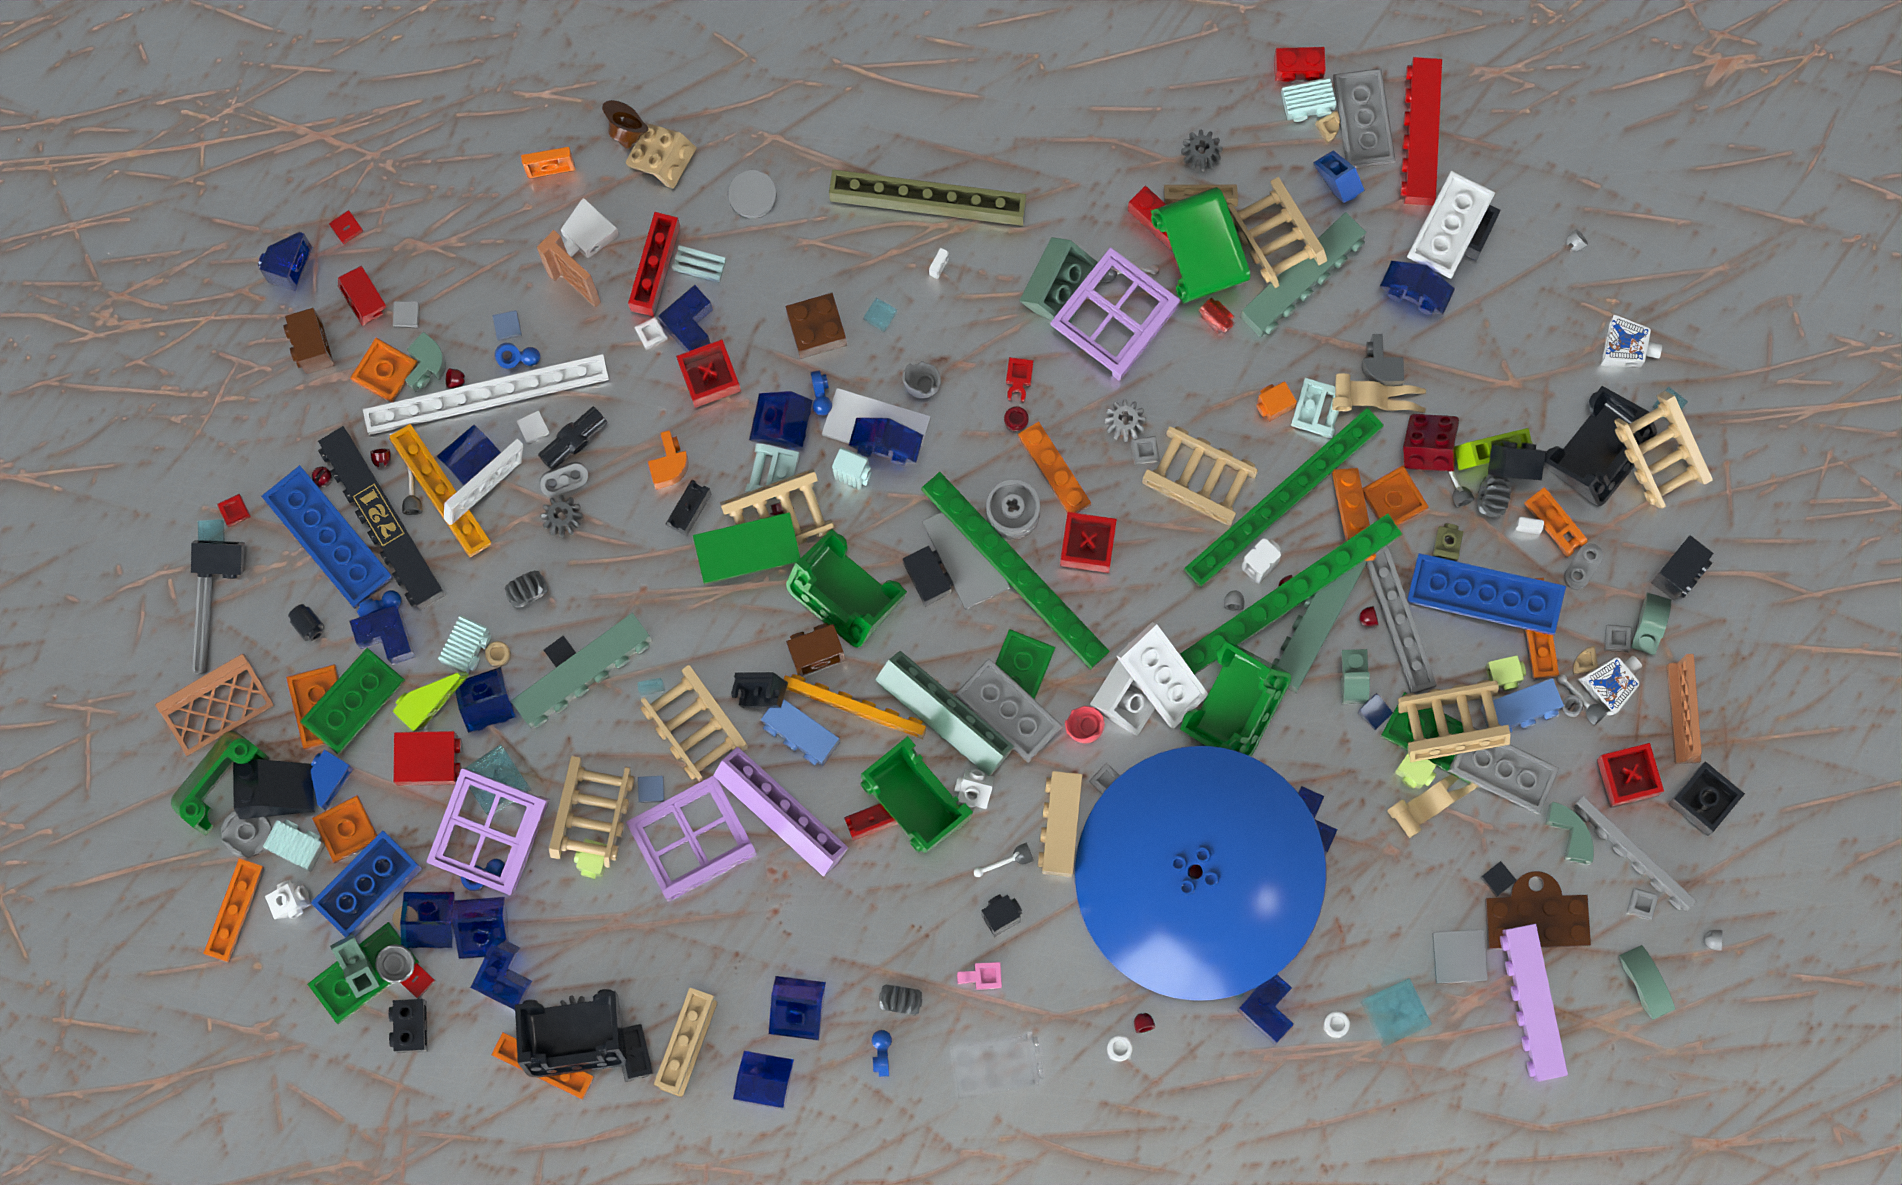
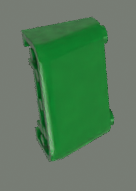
[1151,187,1250,303]
[786,529,907,648]
[1180,641,1291,757]
[171,731,270,836]
[860,736,973,853]

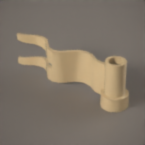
[1332,373,1426,413]
[1387,774,1478,838]

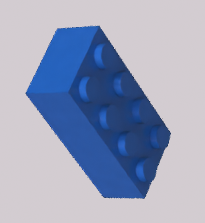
[311,831,422,938]

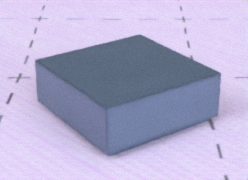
[492,310,522,341]
[638,776,664,803]

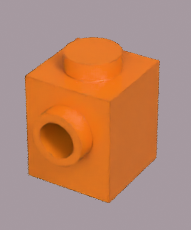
[1256,381,1297,422]

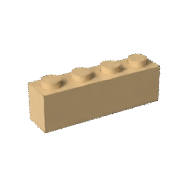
[1038,771,1082,877]

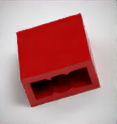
[393,731,462,786]

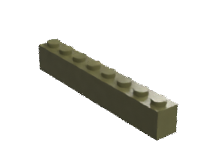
[829,169,1026,226]

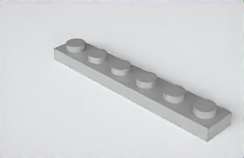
[1366,545,1437,694]
[1573,796,1696,911]

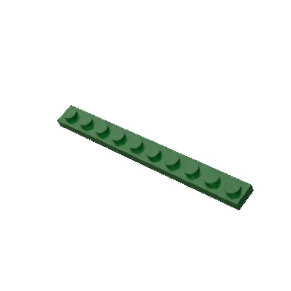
[1184,407,1384,588]
[921,472,1110,670]
[1180,514,1403,675]

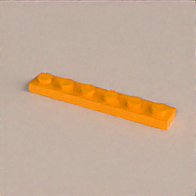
[389,424,491,558]
[784,674,926,739]

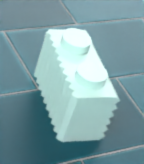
[1281,77,1336,122]
[832,447,872,490]
[438,615,491,674]
[263,819,325,872]

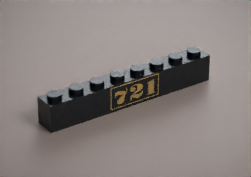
[318,426,446,611]

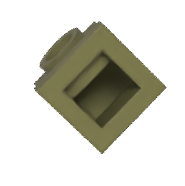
[1432,523,1464,562]

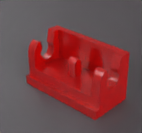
[338,265,386,326]
[844,803,898,841]

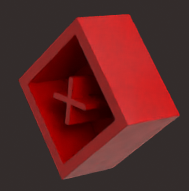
[676,339,741,408]
[1060,512,1117,573]
[1597,743,1664,808]

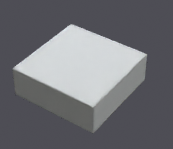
[929,248,949,279]
[635,316,668,350]
[517,411,550,444]
[1515,516,1544,535]

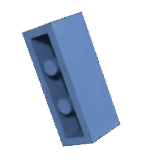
[1480,678,1564,733]
[761,699,840,766]

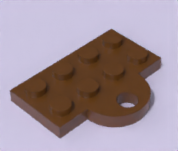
[1485,871,1591,950]

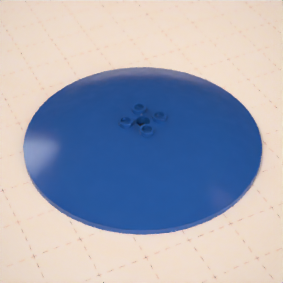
[1075,746,1327,1000]

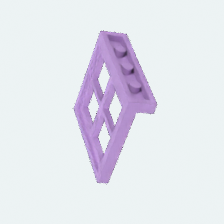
[1050,247,1181,381]
[426,768,550,895]
[626,776,757,902]

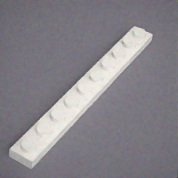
[363,354,609,435]

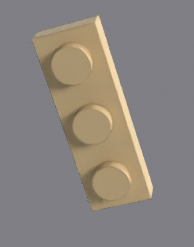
[1164,184,1238,207]

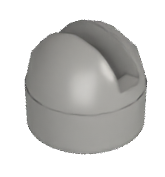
[1566,229,1588,251]
[1224,590,1245,611]
[1563,695,1583,717]
[1705,930,1722,950]

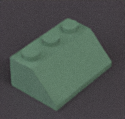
[1019,237,1098,323]

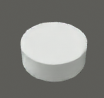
[1324,1011,1350,1038]
[1107,1035,1133,1061]

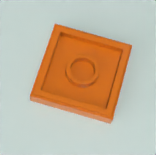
[521,147,576,179]
[350,337,418,403]
[1362,465,1429,526]
[312,795,378,863]

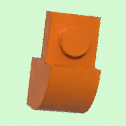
[648,430,689,490]

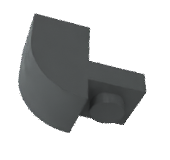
[1361,334,1404,386]

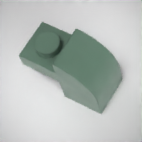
[405,332,446,392]
[1631,592,1671,655]
[1341,649,1370,704]
[330,934,379,998]

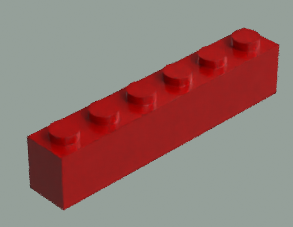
[1400,57,1442,206]

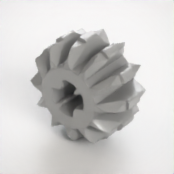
[1104,399,1146,442]

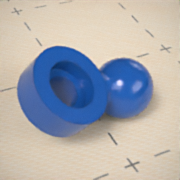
[495,343,540,369]
[811,370,832,416]
[357,590,401,621]
[461,859,505,891]
[872,1030,892,1077]

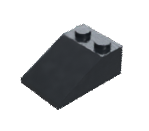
[233,759,315,819]

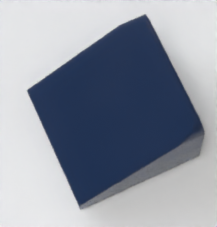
[1358,693,1393,730]

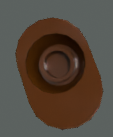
[602,100,648,149]

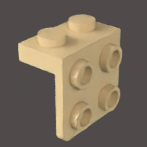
[626,124,697,189]

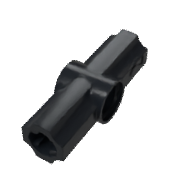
[538,406,608,470]

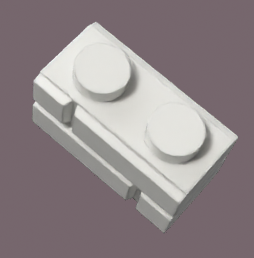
[1242,538,1281,584]

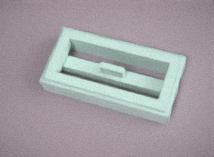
[672,245,726,283]

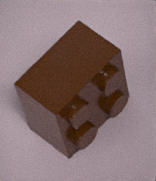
[785,292,847,359]
[283,308,335,374]
[786,623,846,677]

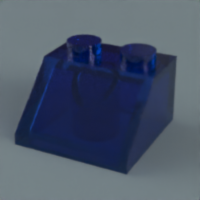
[258,232,313,292]
[749,391,813,448]
[437,425,501,486]
[455,667,516,733]
[400,892,455,948]
[452,897,509,959]
[769,976,826,1041]
[733,1051,794,1110]

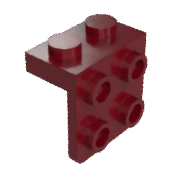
[1403,414,1459,472]

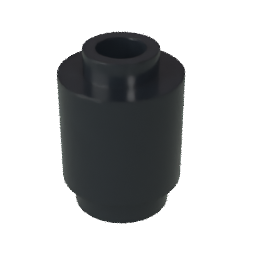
[288,604,324,641]

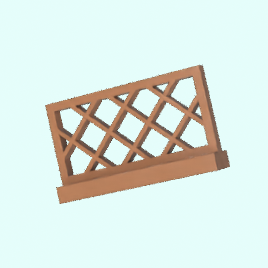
[537,230,601,307]
[155,654,274,756]
[1667,654,1702,764]

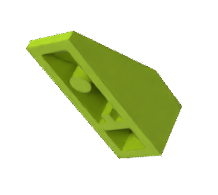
[1454,428,1533,471]
[393,671,469,732]

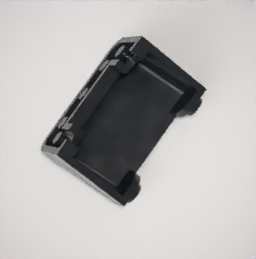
[1544,386,1657,506]
[515,989,627,1078]

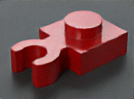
[1006,357,1034,402]

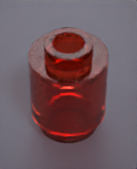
[1198,297,1235,334]

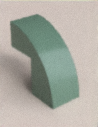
[1545,802,1594,865]
[1619,945,1675,1020]

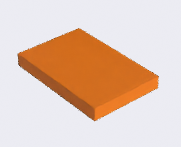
[286,664,339,750]

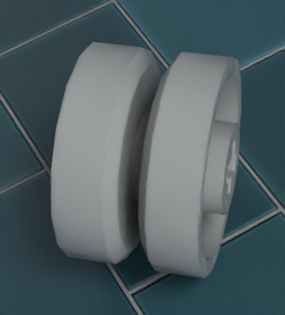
[986,479,1040,540]

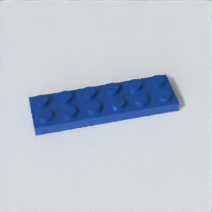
[261,465,393,609]
[1407,553,1566,636]

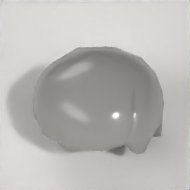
[903,361,941,398]
[376,944,415,983]

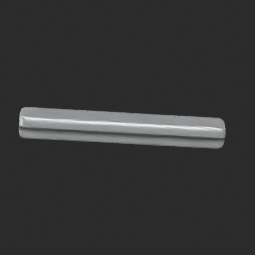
[192,577,212,673]

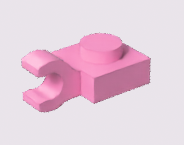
[957,962,1002,990]

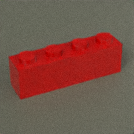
[1128,185,1173,252]
[628,212,680,317]

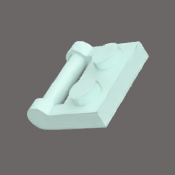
[1291,378,1339,438]
[745,444,799,499]

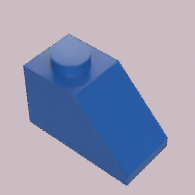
[1313,150,1365,203]
[311,749,353,811]

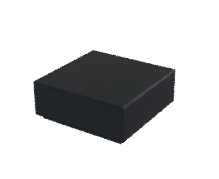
[544,635,576,667]
[1480,861,1517,897]

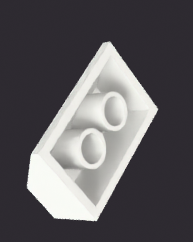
[1090,642,1155,736]

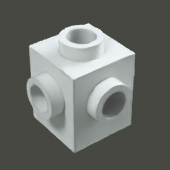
[954,769,994,809]
[265,880,312,919]

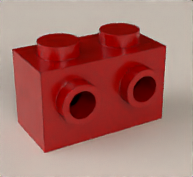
[1274,47,1326,82]

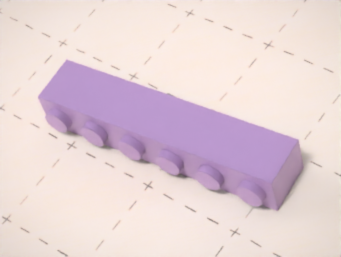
[713,747,848,876]
[1500,924,1568,1082]

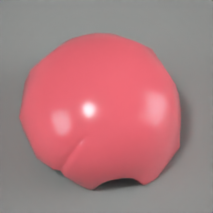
[1065,706,1105,744]

